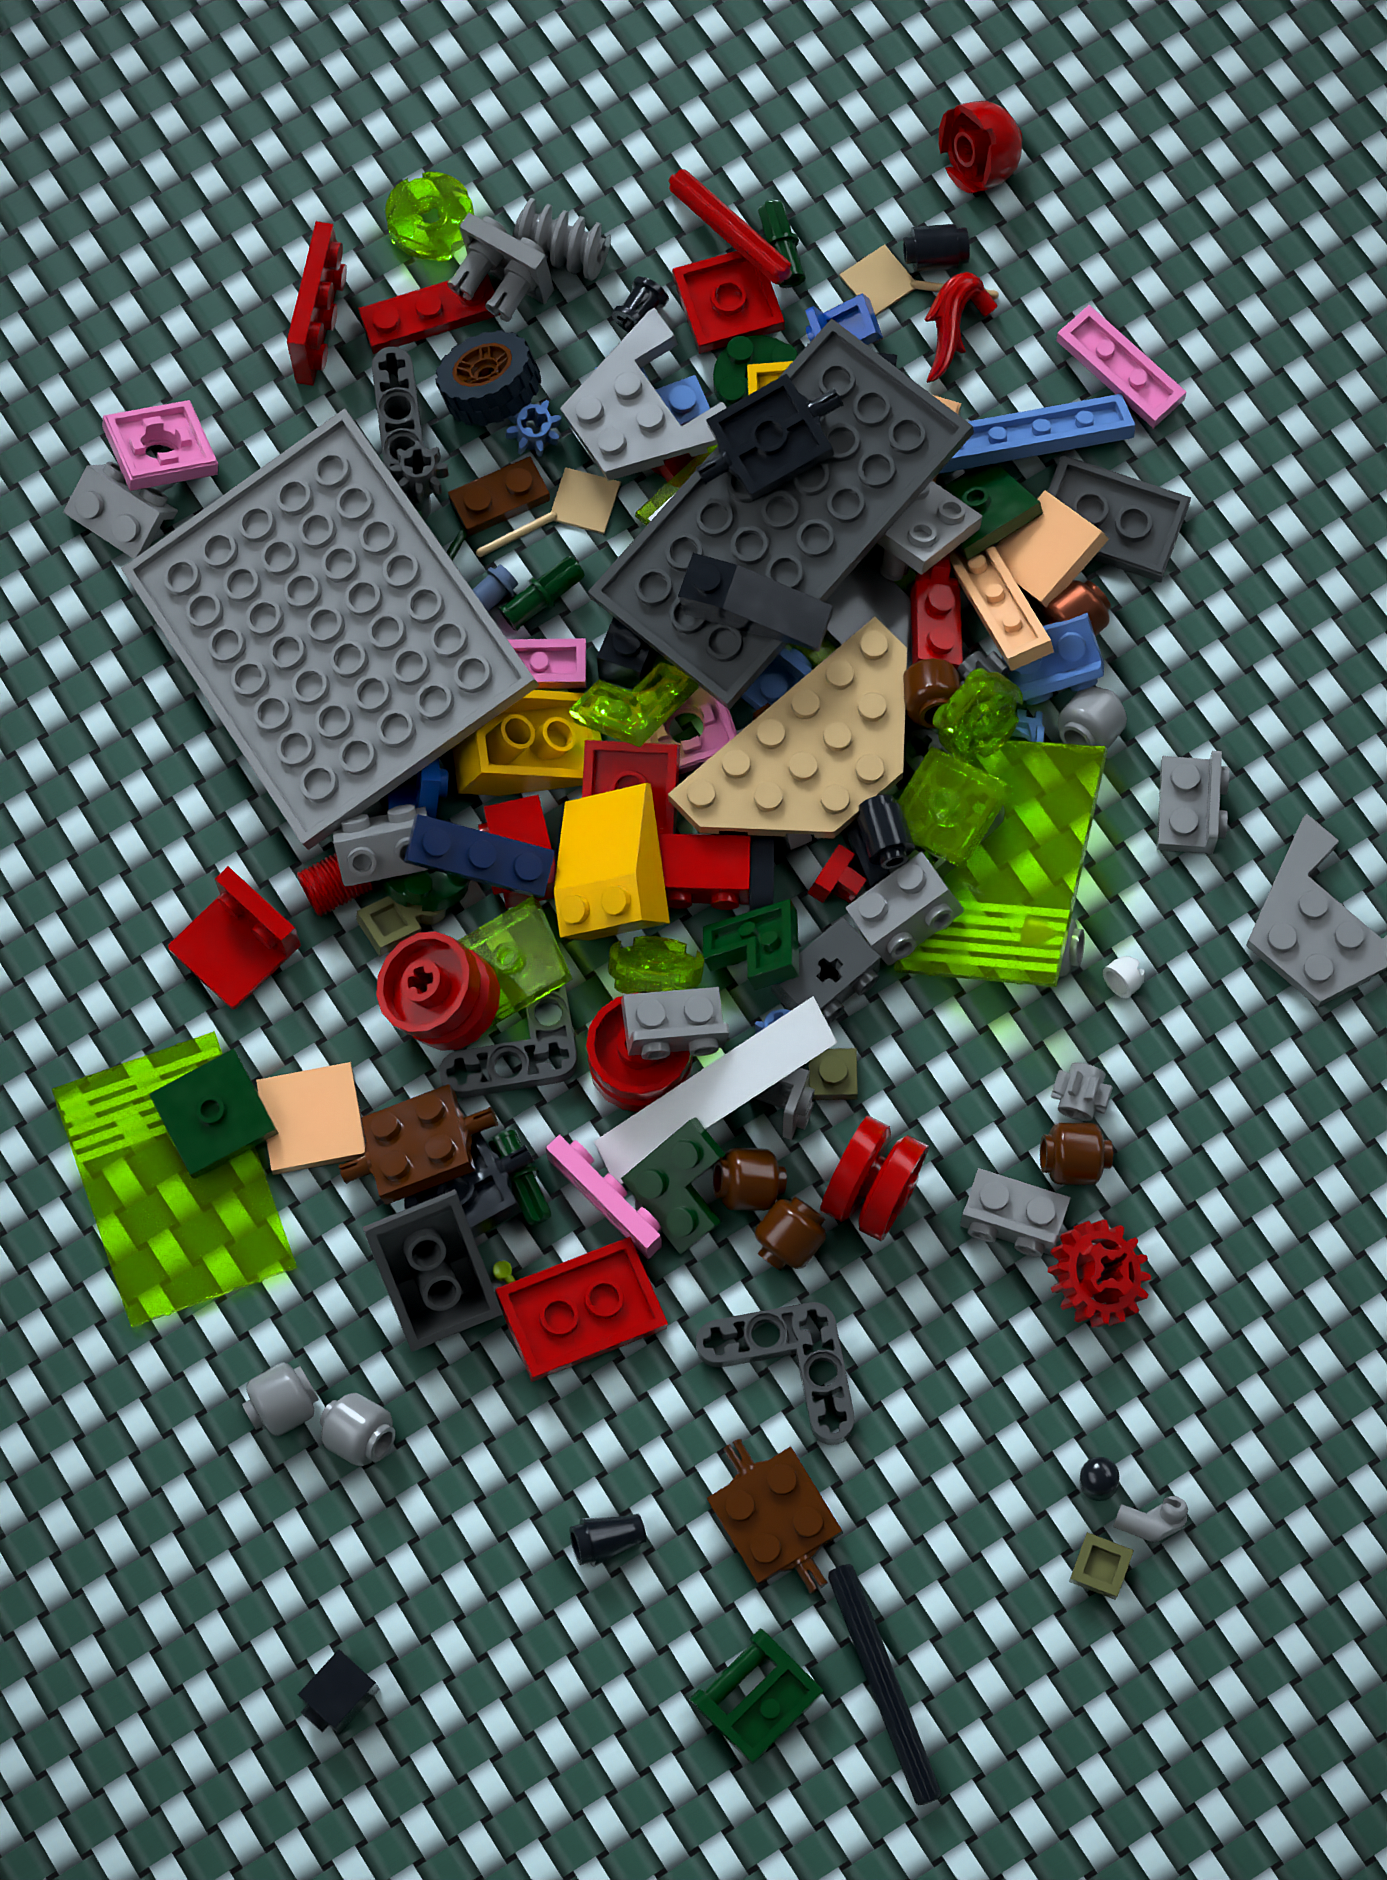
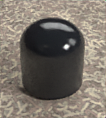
[1079,1457,1120,1501]

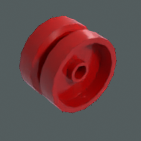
[376,931,500,1051]
[586,992,693,1112]
[820,1115,929,1241]

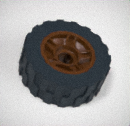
[435,330,541,426]

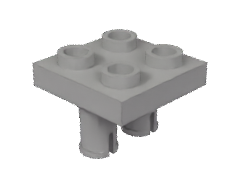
[447,213,554,322]
[877,481,983,581]

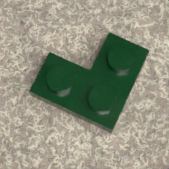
[703,899,799,990]
[621,1117,726,1255]

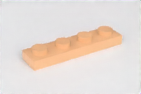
[949,545,1054,671]

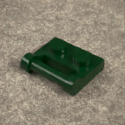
[689,1628,824,1765]

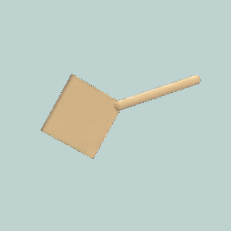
[839,244,999,316]
[476,467,621,557]

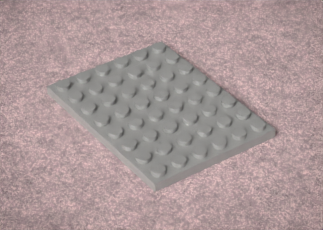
[121,408,540,850]

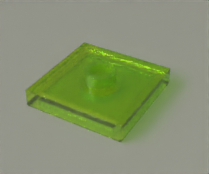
[896,746,1013,869]
[457,897,573,1026]

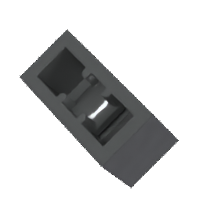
[771,916,881,1024]

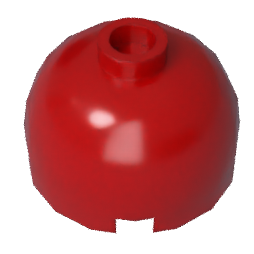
[938,101,1023,193]

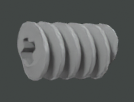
[512,198,611,281]

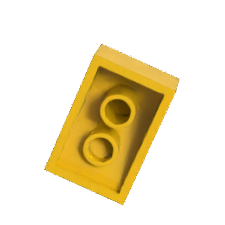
[452,690,602,796]
[554,783,670,941]

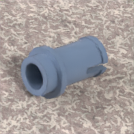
[473,564,518,612]

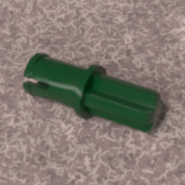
[758,199,806,288]
[498,556,585,631]
[488,1130,551,1226]

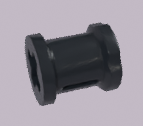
[612,276,669,333]

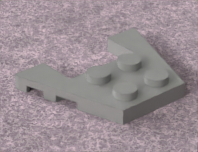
[560,308,727,481]
[1246,814,1387,1008]

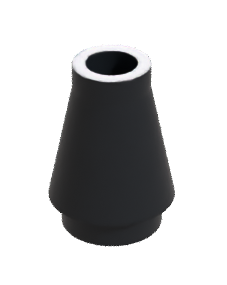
[569,1513,646,1567]

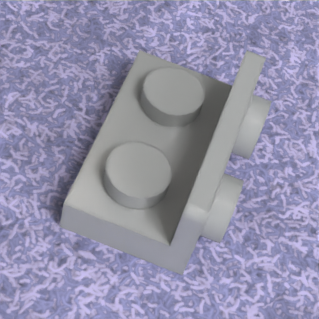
[1157,751,1229,854]
[621,987,730,1060]
[960,1168,1071,1257]

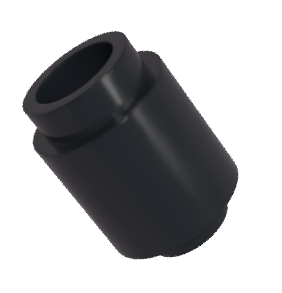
[903,224,970,272]
[857,794,915,869]

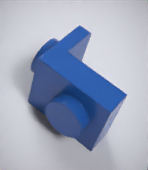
[805,293,883,345]
[386,758,448,819]

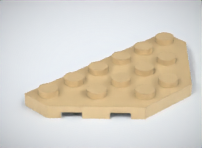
[668,617,907,839]

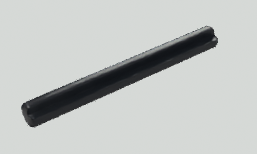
[828,1564,941,1805]

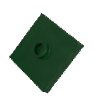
[942,463,1043,560]
[149,1048,279,1179]

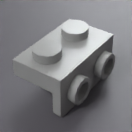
[63,462,178,559]
[333,804,429,886]
[845,851,964,965]
[754,1068,815,1140]

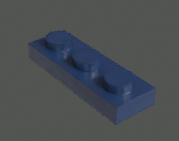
[404,814,555,899]

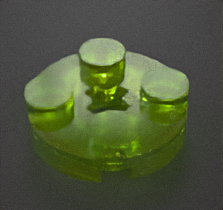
[385,172,474,262]
[933,668,1023,762]
[608,936,704,994]

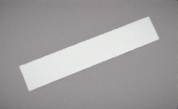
[594,996,838,1184]

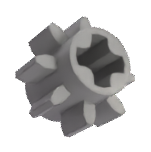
[1051,1063,1113,1121]

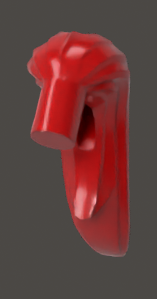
[924,272,998,383]

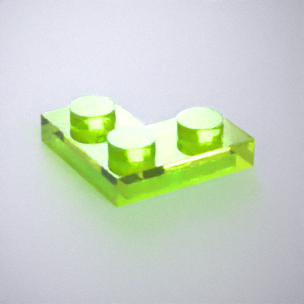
[569,662,699,747]

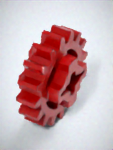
[1048,1219,1151,1328]

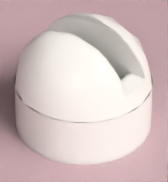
[1103,956,1145,999]

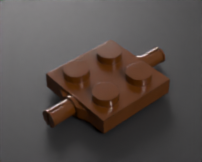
[339,1084,498,1205]
[707,1439,843,1594]

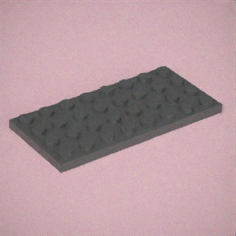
[588,318,974,710]

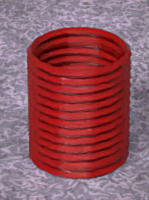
[297,853,373,917]

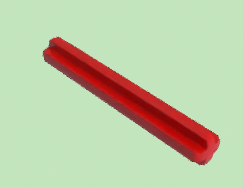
[668,169,792,285]

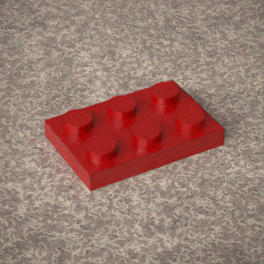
[287,221,347,386]
[495,1237,668,1382]

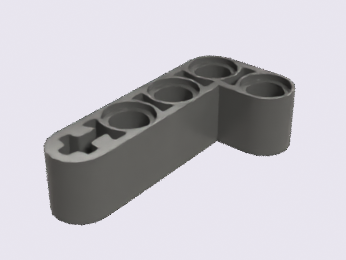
[372,347,431,521]

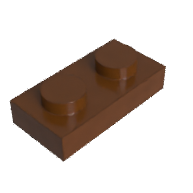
[448,456,550,537]

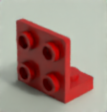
[168,866,301,1009]

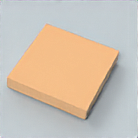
[995,490,1109,608]
[256,1062,366,1175]

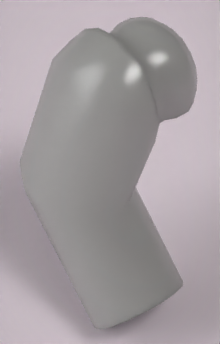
[1113,1496,1188,1542]

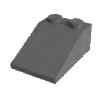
[362,1189,503,1352]

